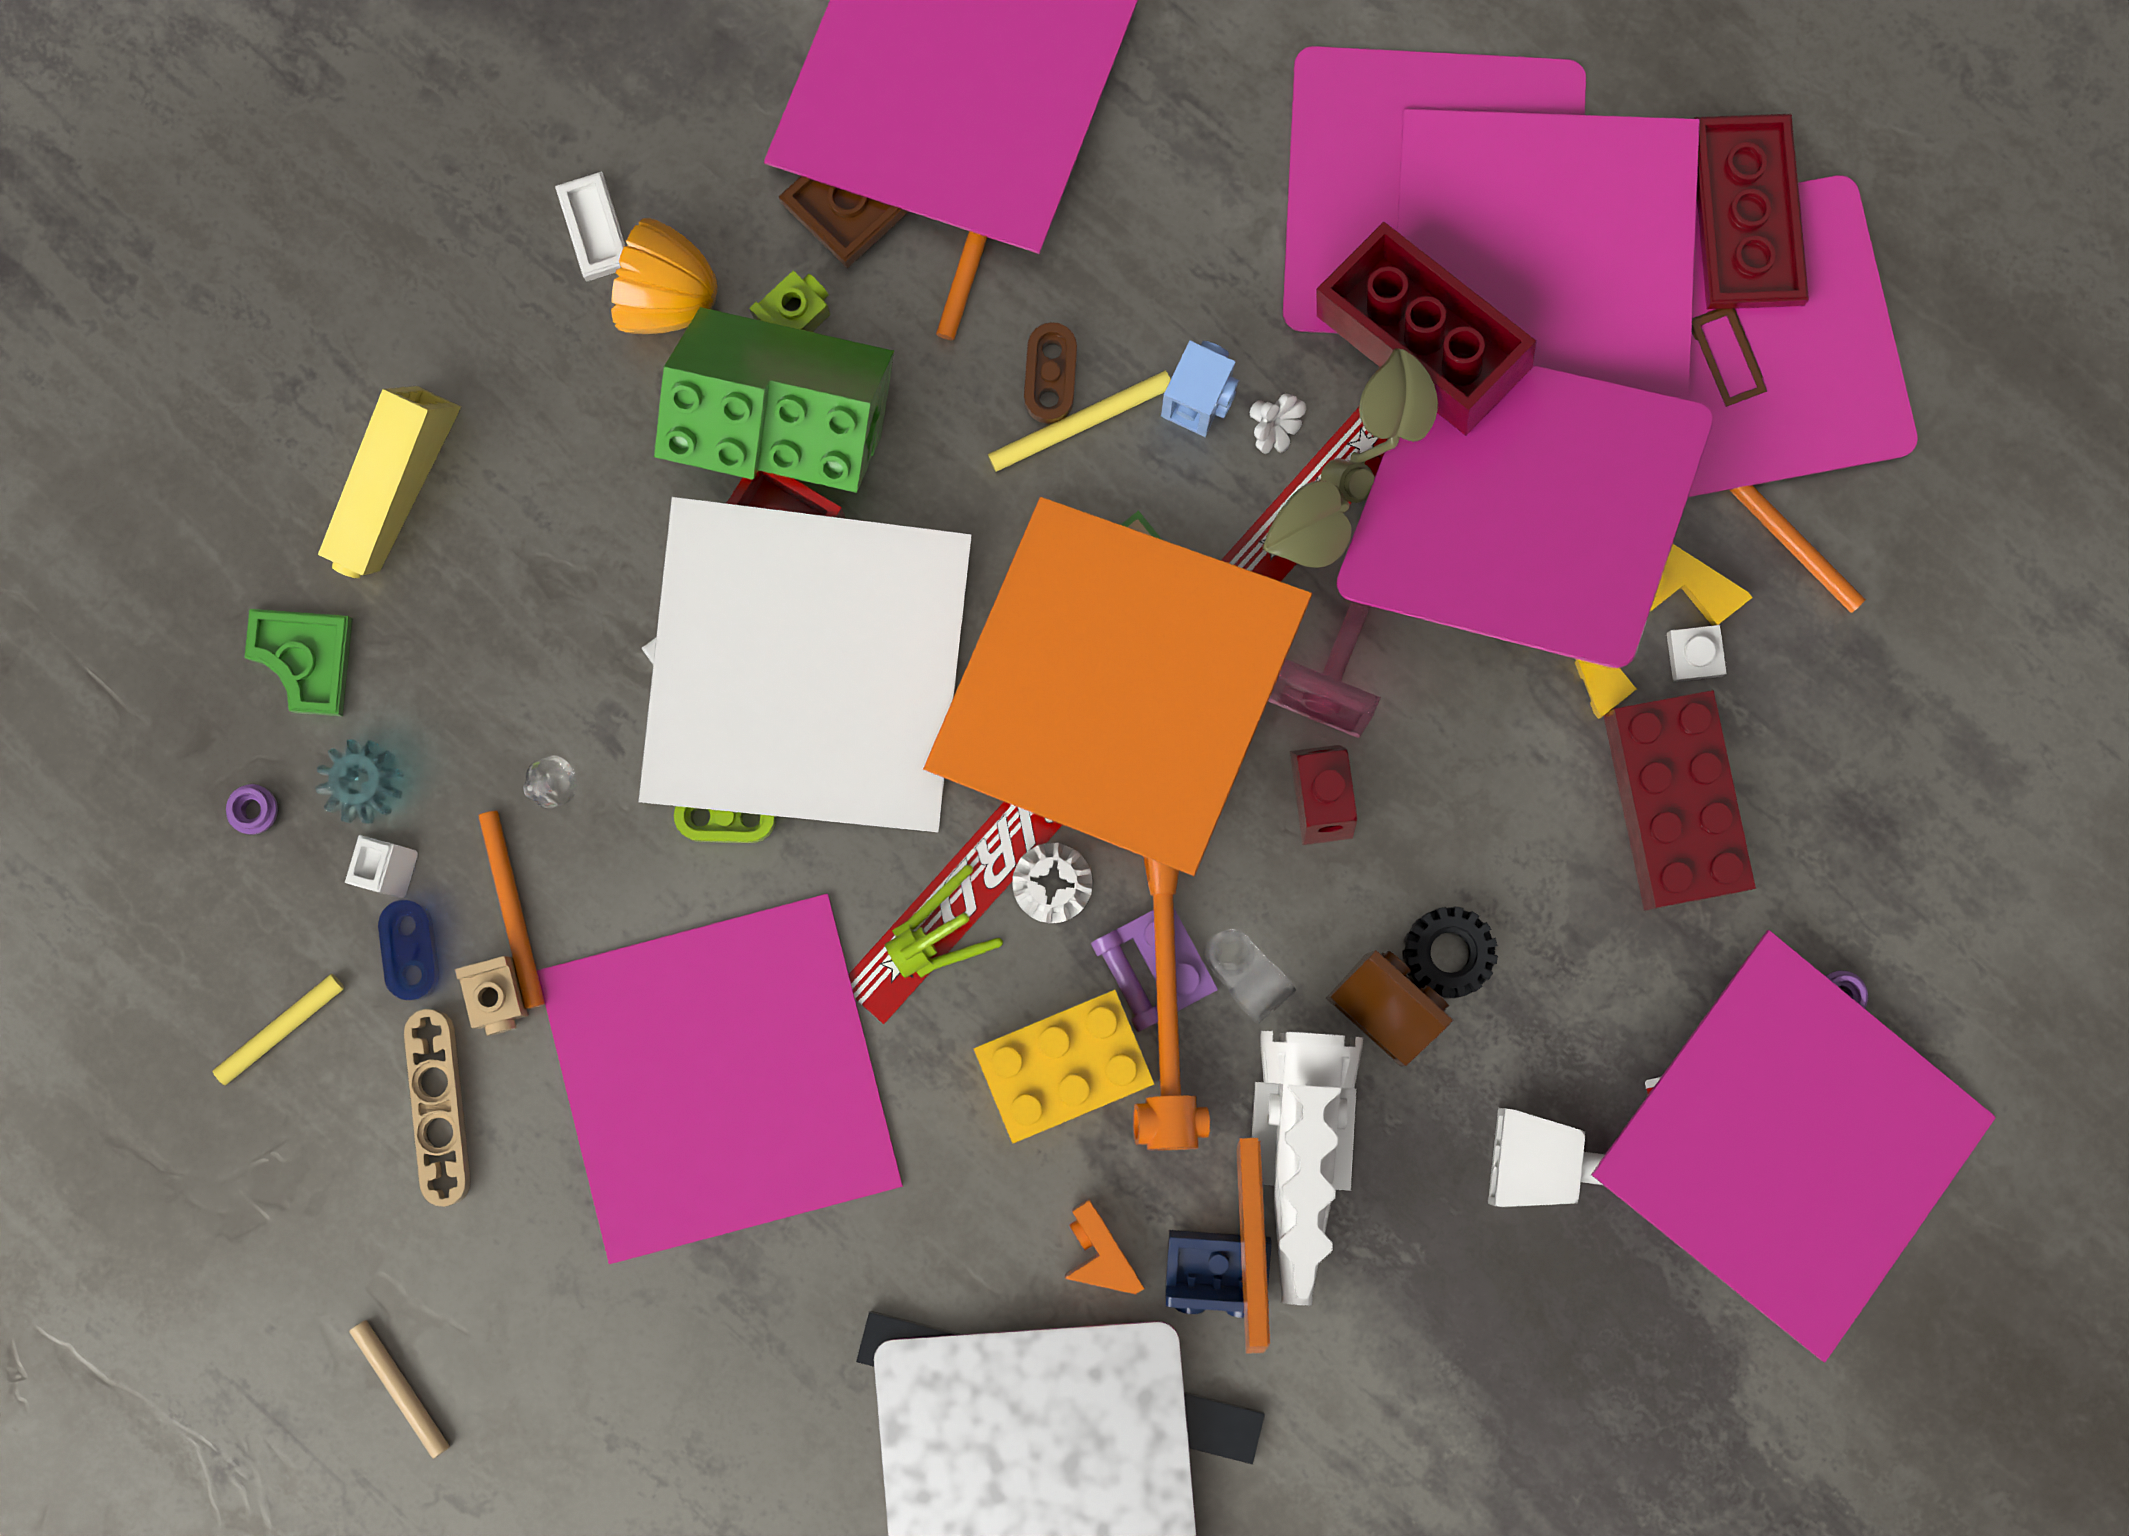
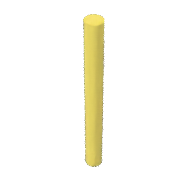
[988,370,1171,472]

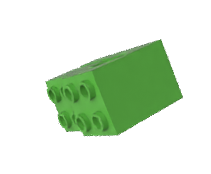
[654,307,894,493]

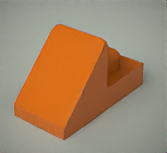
[1065,1198,1144,1294]

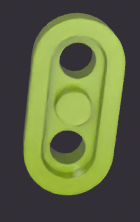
[674,806,776,843]

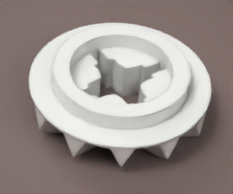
[1012,843,1092,923]

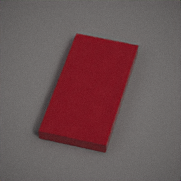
[1693,114,1809,309]

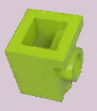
[749,270,831,332]

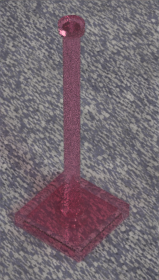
[1268,601,1381,738]

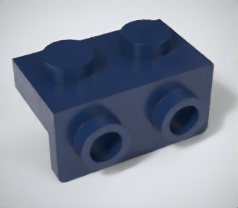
[1165,1230,1272,1318]

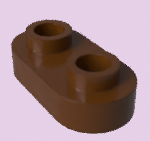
[1024,322,1077,424]

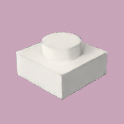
[1667,625,1727,682]

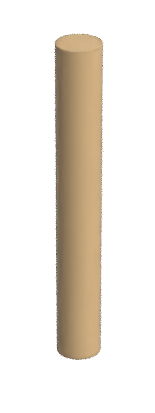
[349,1320,450,1459]

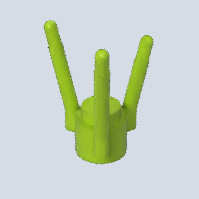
[884,865,1003,978]

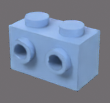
[1161,340,1239,437]

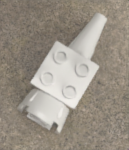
[1251,1031,1363,1305]

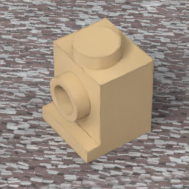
[455,956,528,1036]

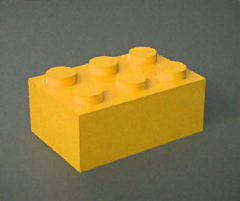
[973,990,1154,1144]

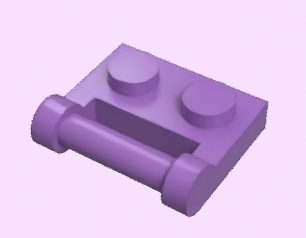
[1090,909,1218,1032]

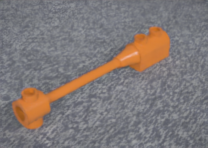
[1133,857,1210,1151]

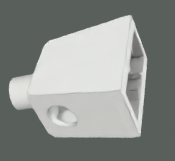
[1488,1108,1605,1207]

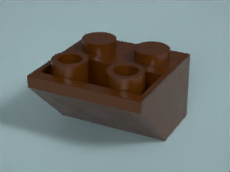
[1326,950,1453,1066]

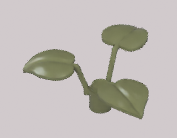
[1263,348,1438,568]

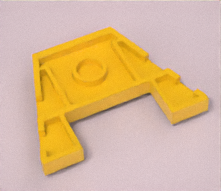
[1575,544,1753,719]

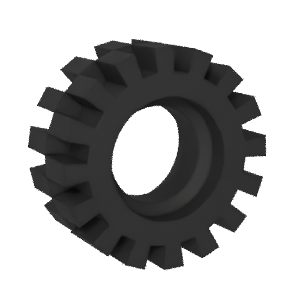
[1402,906,1498,998]

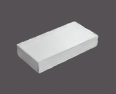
[555,171,626,282]

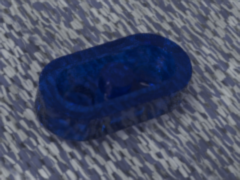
[378,900,439,1001]

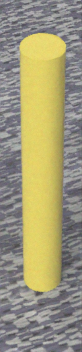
[212,974,344,1086]

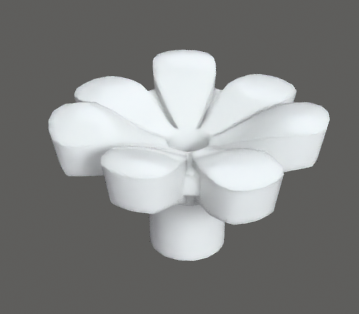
[1250,393,1306,454]

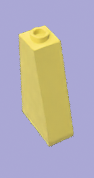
[318,386,461,578]

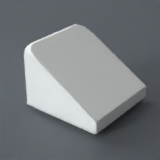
[345,835,418,898]

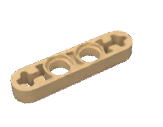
[404,1009,470,1207]

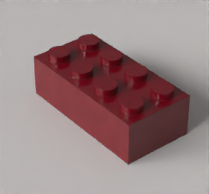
[1316,221,1536,436]
[1604,690,1756,911]

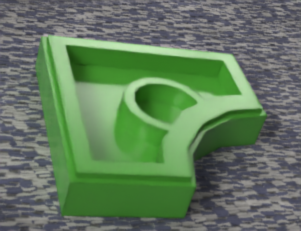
[244,609,352,716]

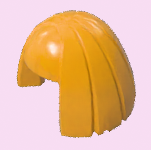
[611,218,718,334]

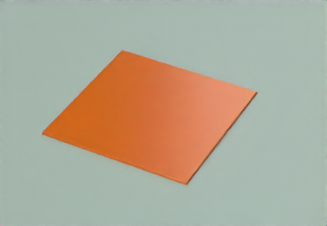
[923,497,1313,877]

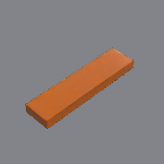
[1236,1138,1270,1354]

